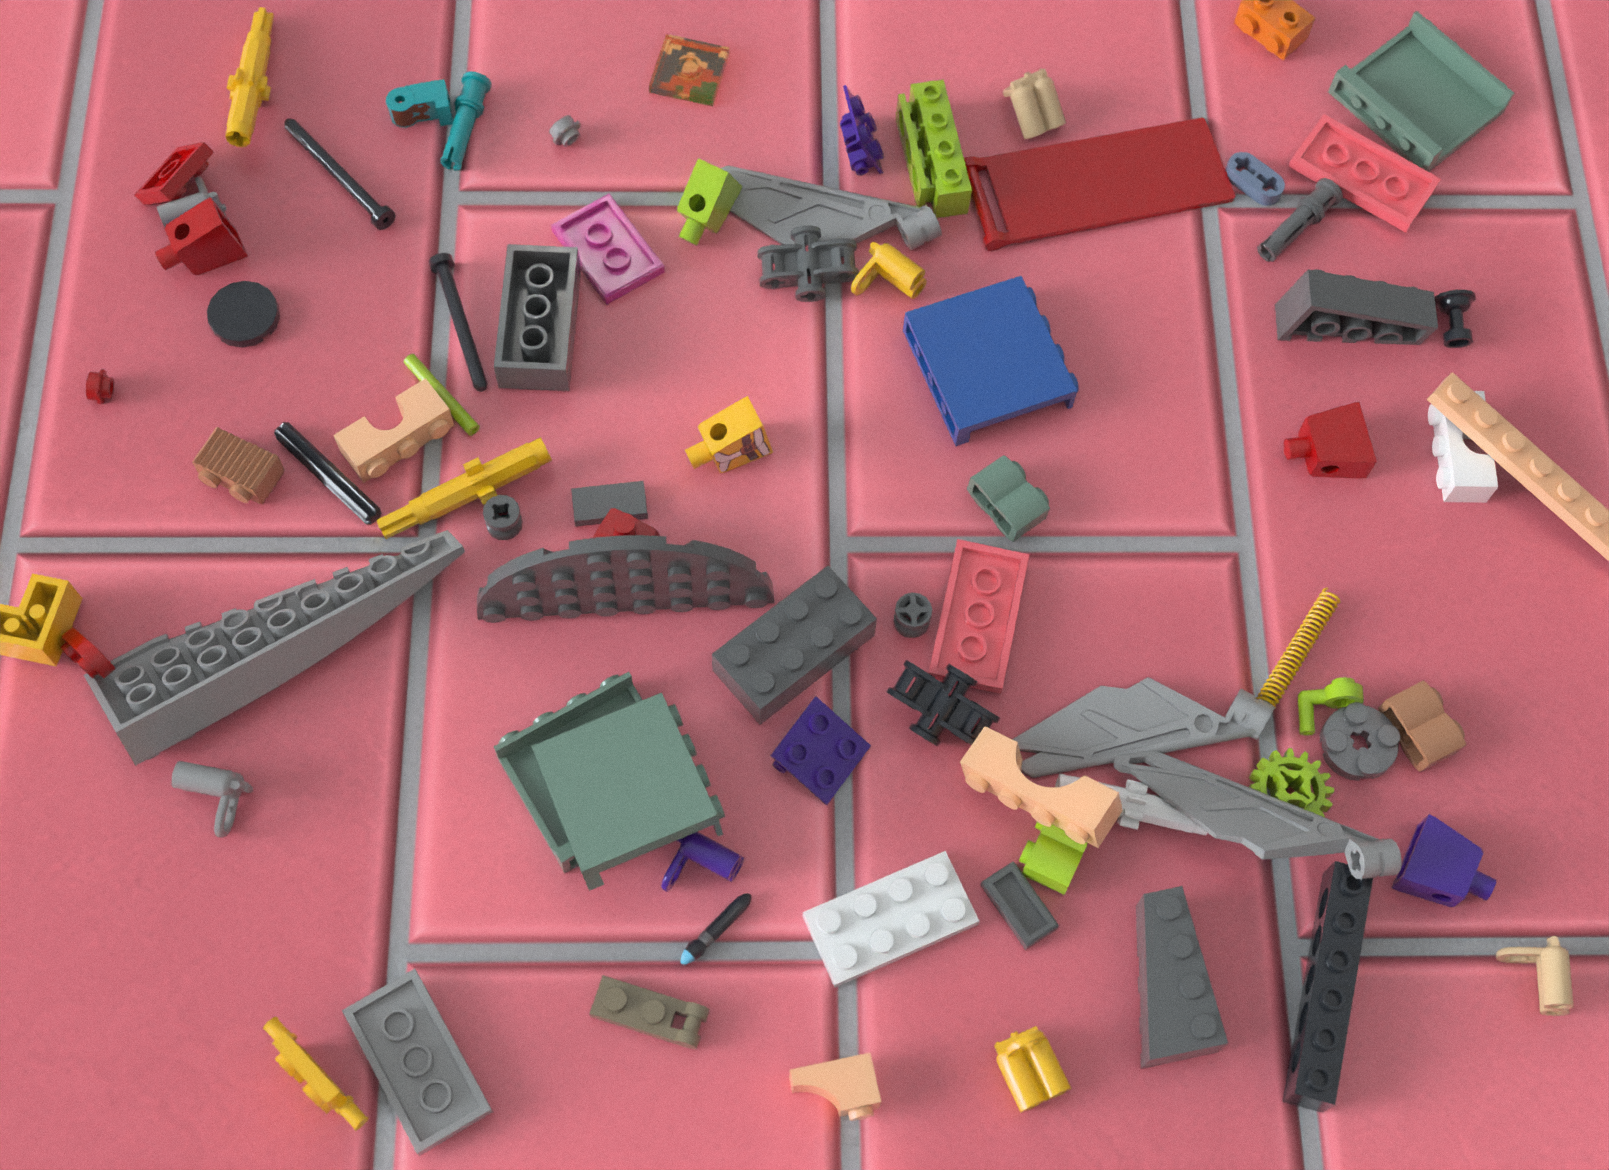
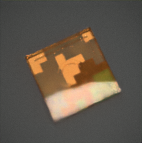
[649,34,729,106]

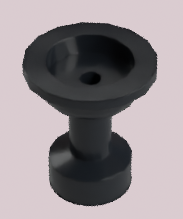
[1435,290,1476,348]

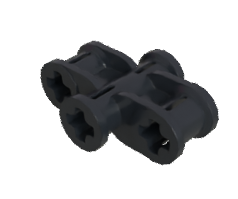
[886,660,1000,746]

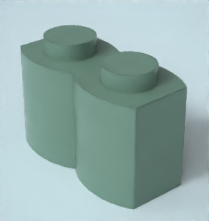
[967,455,1050,542]

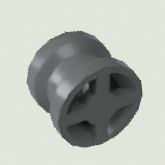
[483,495,523,540]
[893,593,932,638]

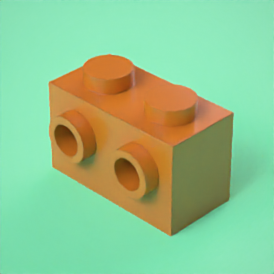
[1234,0,1316,60]

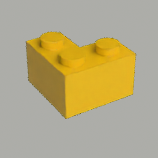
[0,573,83,667]

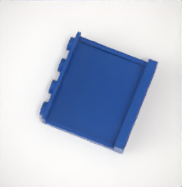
[903,276,1079,446]

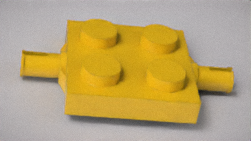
[263,1016,369,1131]

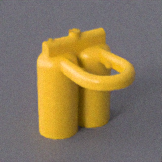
[851,242,927,299]
[994,1026,1072,1113]

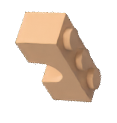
[333,378,454,483]

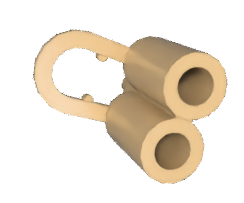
[1003,68,1066,139]
[1496,936,1574,1016]

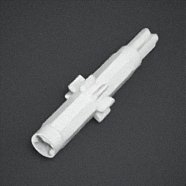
[1055,774,1208,836]

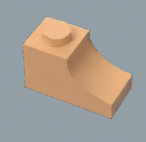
[789,1053,881,1121]

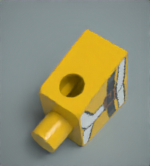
[685,396,773,473]

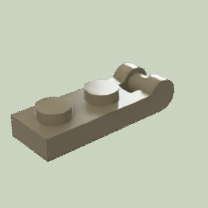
[589,975,710,1049]

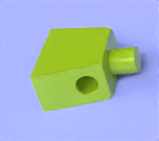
[677,158,743,246]

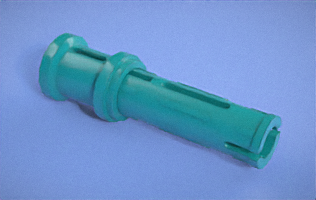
[440,71,492,171]

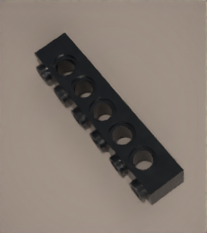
[1282,861,1373,1113]

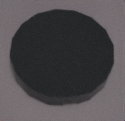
[207,281,280,347]

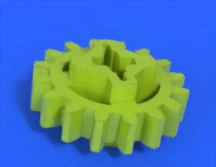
[1249,748,1334,817]

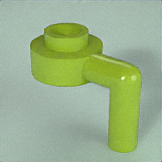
[1298,677,1364,736]

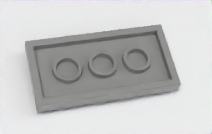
[342,969,493,1156]

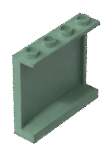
[1328,11,1515,172]
[494,672,642,873]
[531,693,725,891]

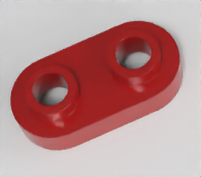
[60,626,116,679]

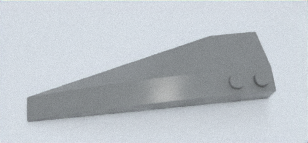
[84,530,465,766]

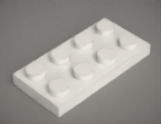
[802,851,979,988]

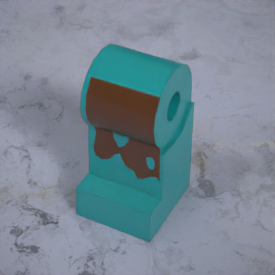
[385,79,453,128]

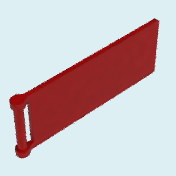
[964,117,1235,251]

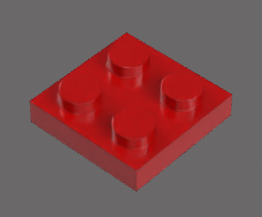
[134,142,214,205]

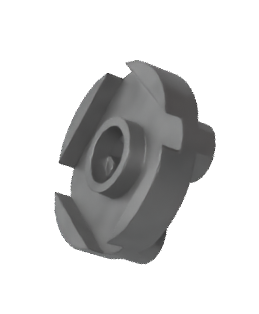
[1320,702,1400,781]

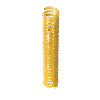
[1256,587,1341,709]

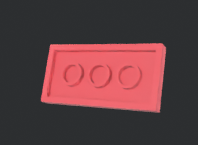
[1288,114,1441,233]
[928,539,1030,694]

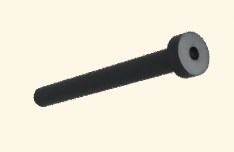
[429,253,488,392]

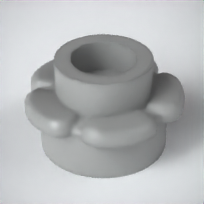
[549,115,581,146]

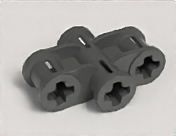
[757,225,859,302]

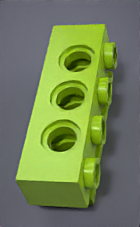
[896,80,972,218]

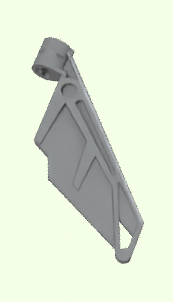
[720,166,942,250]
[1012,677,1275,778]
[1113,751,1402,879]

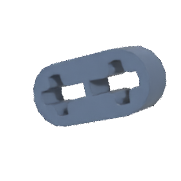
[1225,152,1285,206]

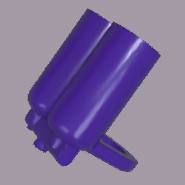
[661,832,745,892]

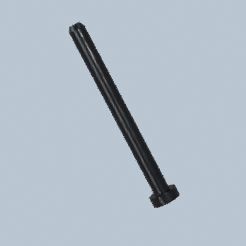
[284,118,396,230]

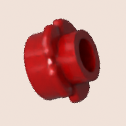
[86,369,114,404]

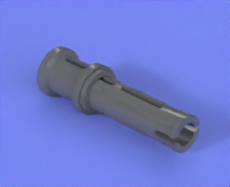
[1257,178,1343,262]

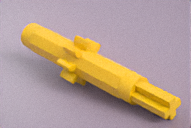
[225,7,274,147]
[376,437,552,539]

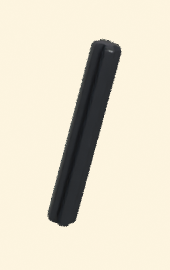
[274,422,382,525]

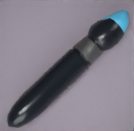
[680,893,752,965]

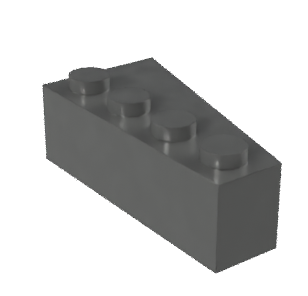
[1275,269,1438,345]
[1136,886,1228,1069]

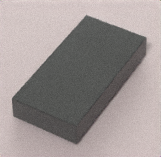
[571,481,648,527]
[981,861,1059,950]

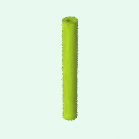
[404,354,480,436]

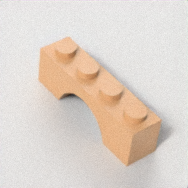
[960,726,1123,848]

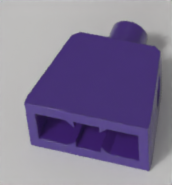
[1392,814,1496,907]

